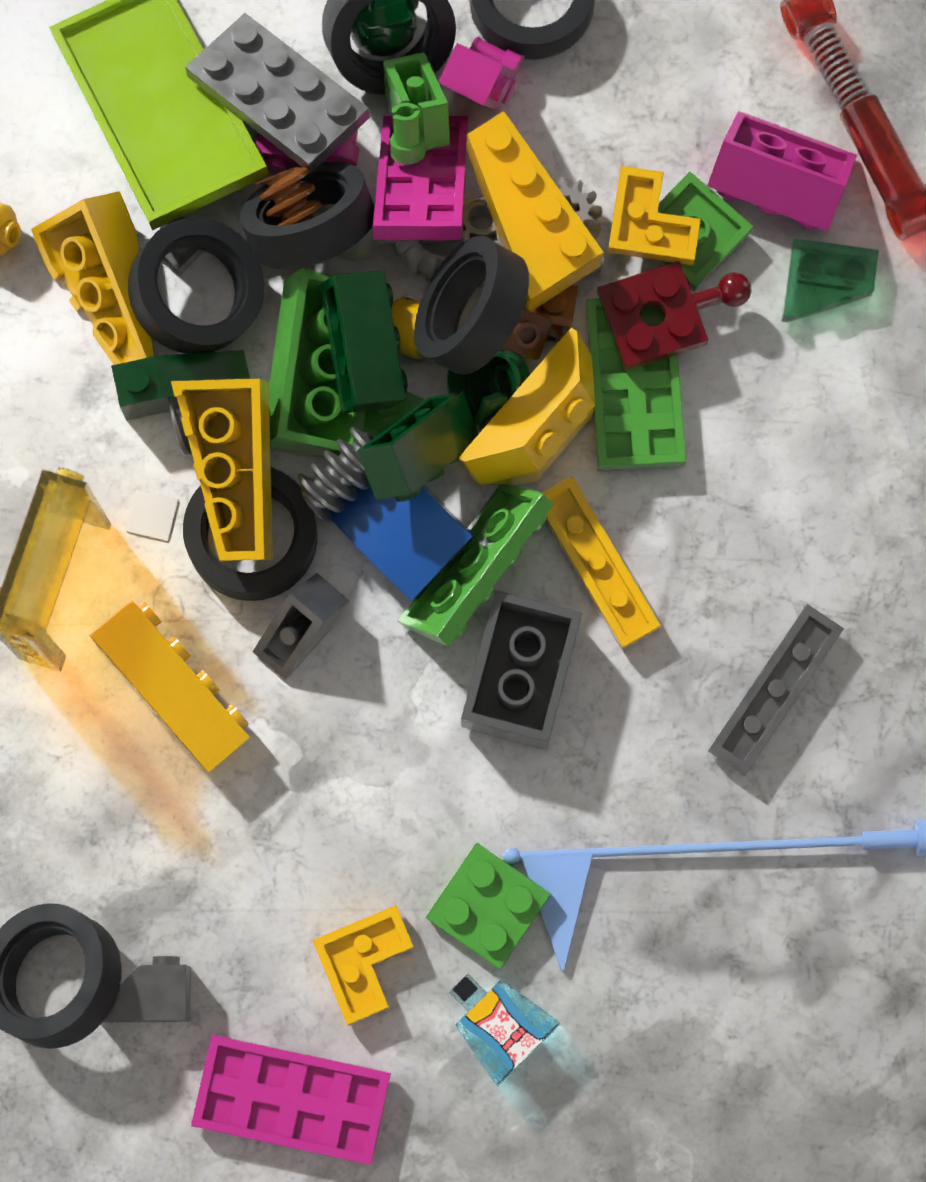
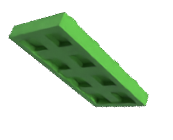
[586,298,686,471]

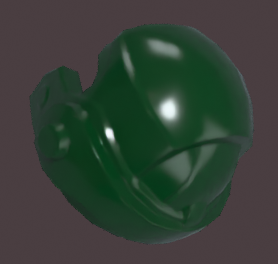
[350,0,419,57]
[446,349,530,432]

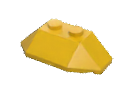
[458,328,595,485]

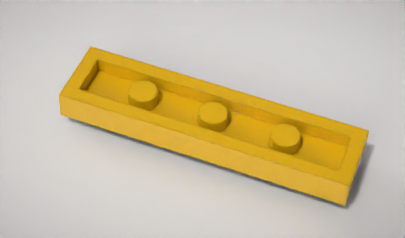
[542,476,661,650]

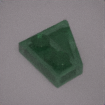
[781,238,879,322]

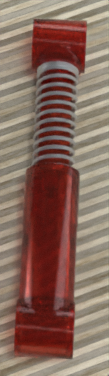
[780,0,926,241]

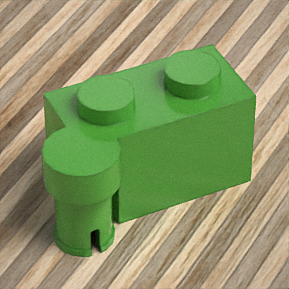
[383,52,450,164]

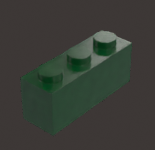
[320,270,408,413]
[357,391,479,502]

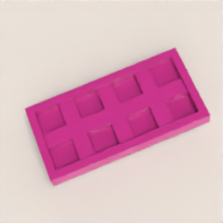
[373,116,468,241]
[191,1034,391,1165]

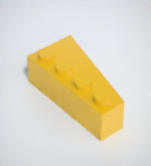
[466,111,603,312]
[171,379,273,561]
[89,600,250,773]

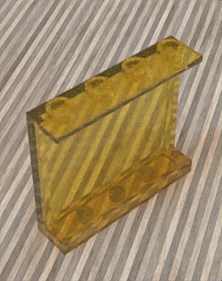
[0,468,112,672]

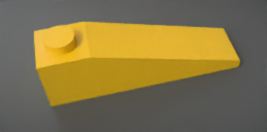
[31,191,154,365]

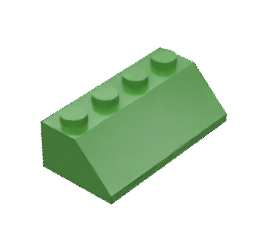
[269,268,366,456]

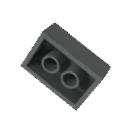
[461,590,582,749]

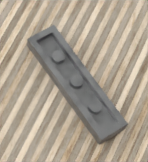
[708,604,844,776]

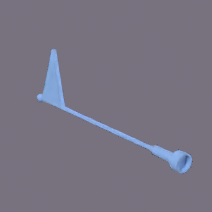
[503,820,926,970]

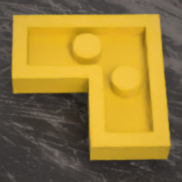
[608,166,701,265]
[312,905,414,1026]

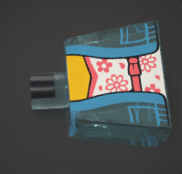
[449,973,561,1087]

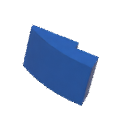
[329,485,476,601]

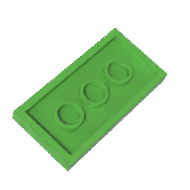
[398,484,554,646]

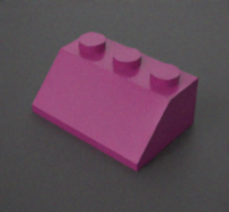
[707,111,857,232]

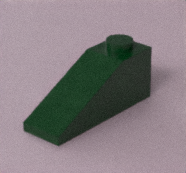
[111,350,250,421]

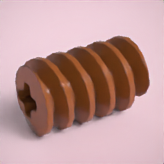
[255,167,322,226]

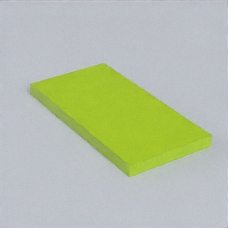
[49,0,269,230]

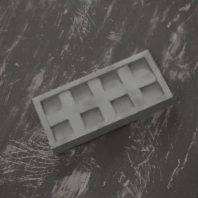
[185,13,370,173]

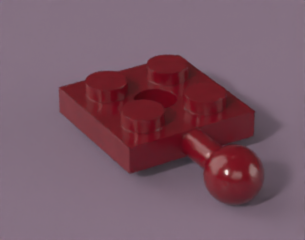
[597,261,752,371]

